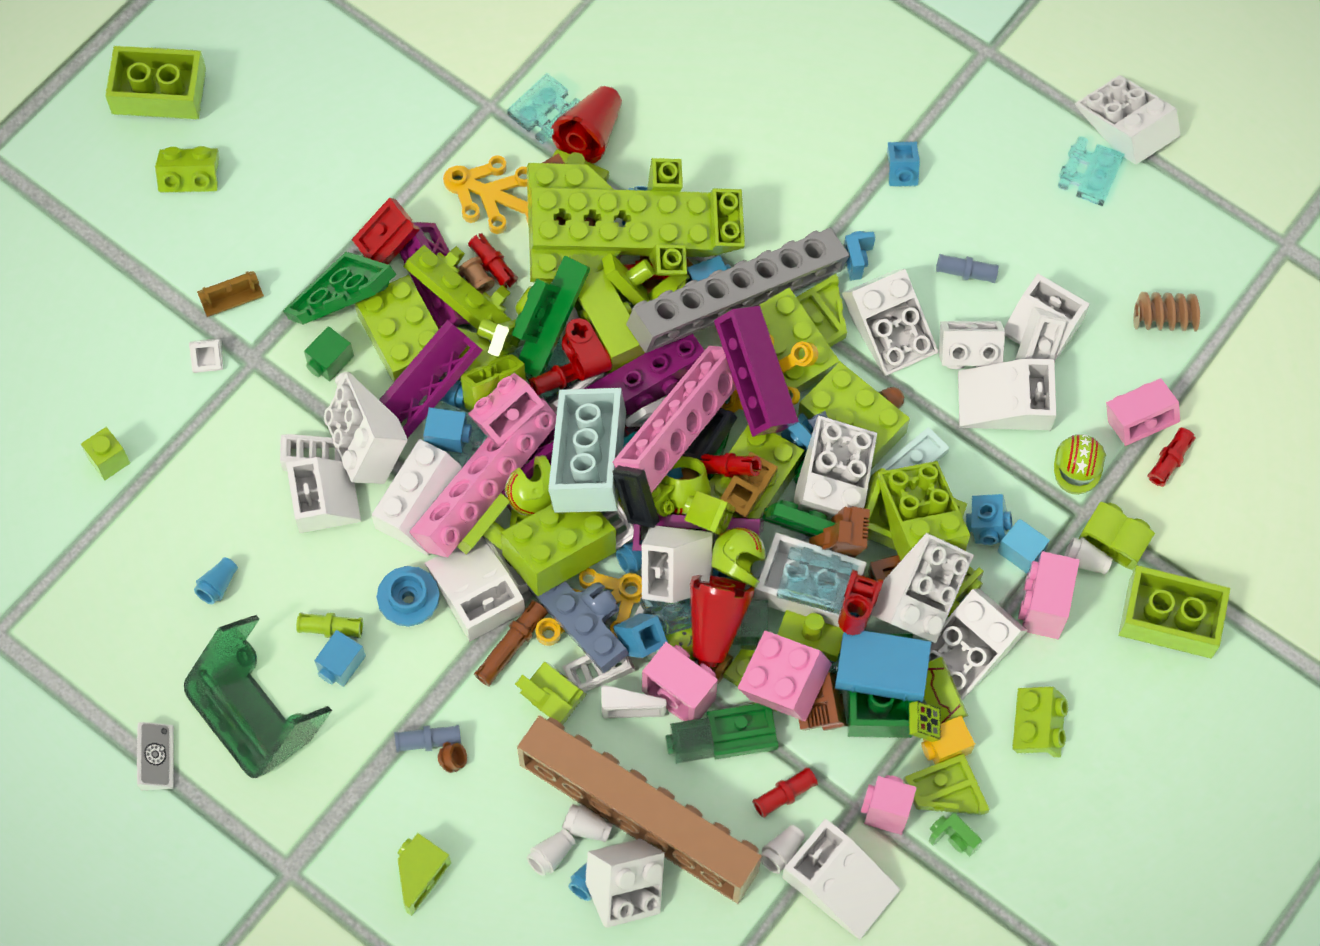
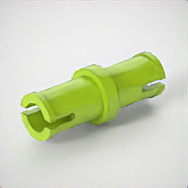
[296,612,363,638]

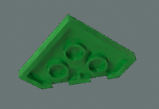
[283,251,397,325]

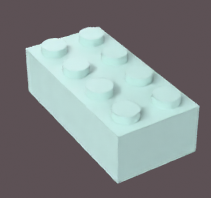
[548,388,626,513]

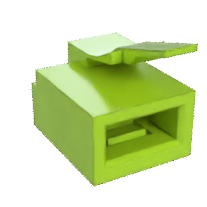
[515,661,587,725]

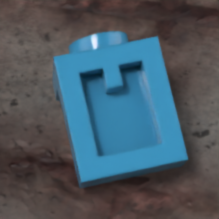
[887,142,920,186]
[843,231,876,281]
[781,413,813,453]

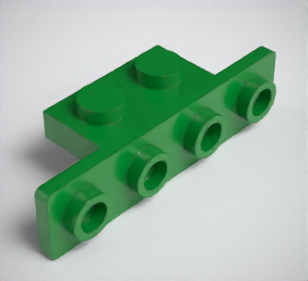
[512,256,590,377]

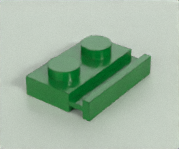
[762,500,836,537]
[706,703,779,760]

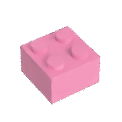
[1018,551,1080,639]
[738,630,832,721]
[642,642,718,728]

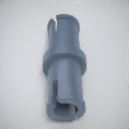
[936,254,999,283]
[394,725,461,752]

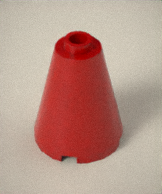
[551,86,622,164]
[690,575,754,667]

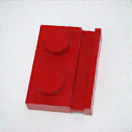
[351,197,420,265]

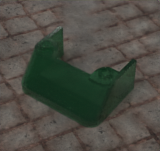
[184,615,332,778]

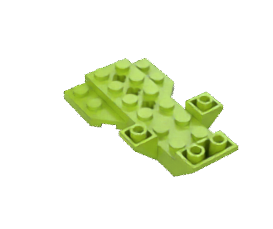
[527,158,745,283]

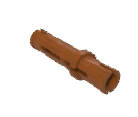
[474,600,548,687]

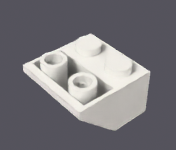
[1004,273,1090,363]
[286,457,361,533]
[642,526,713,603]
[586,839,665,928]

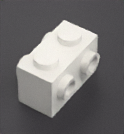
[939,321,1005,369]

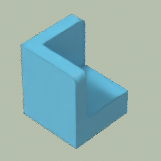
[997,519,1050,573]

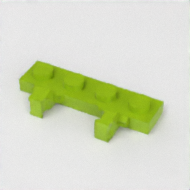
[403,245,512,342]

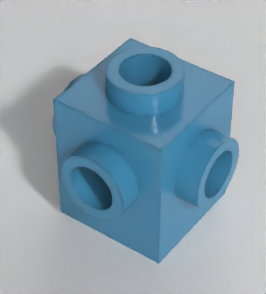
[966,494,1012,545]

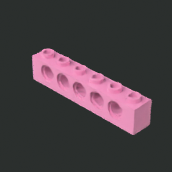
[613,346,736,493]
[409,398,557,557]

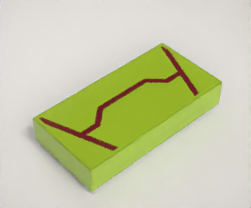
[924,657,969,724]

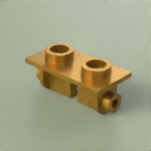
[197,271,264,317]

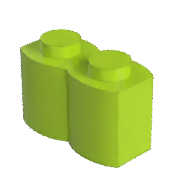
[461,354,526,411]
[1078,501,1155,570]

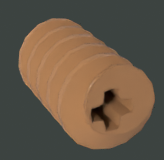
[1133,291,1200,332]

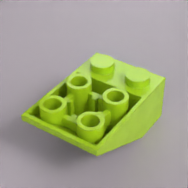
[877,461,970,561]

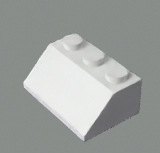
[371,439,463,556]

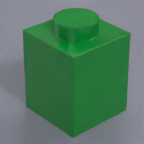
[304,326,354,382]

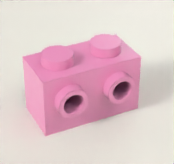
[468,373,545,446]
[1106,378,1180,446]
[861,775,917,835]

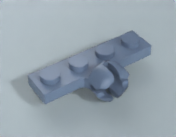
[527,581,629,674]

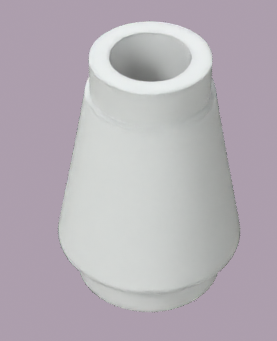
[1064,537,1113,575]
[562,804,613,842]
[761,825,805,874]
[526,829,575,876]

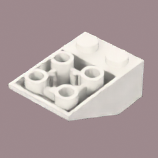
[1075,75,1181,165]
[842,269,939,376]
[958,359,1056,431]
[324,373,408,484]
[793,416,877,521]
[871,533,974,643]
[425,537,525,642]
[929,589,1028,701]
[782,818,901,941]

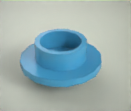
[376,566,440,627]

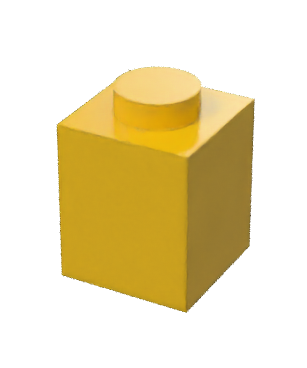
[921,716,975,764]

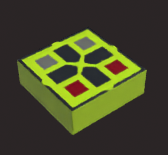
[909,701,941,742]

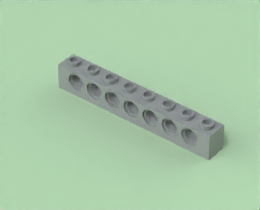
[626,228,850,353]

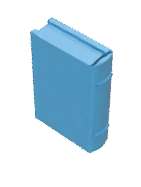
[835,631,931,702]

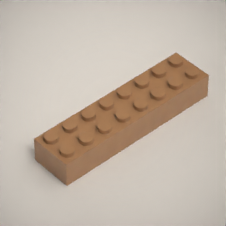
[517,715,762,904]

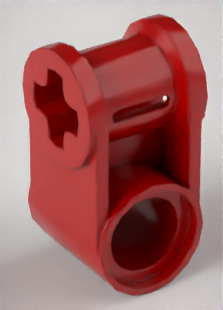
[561,318,612,381]
[838,570,884,635]

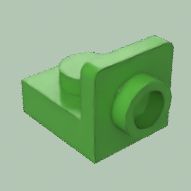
[928,812,982,857]

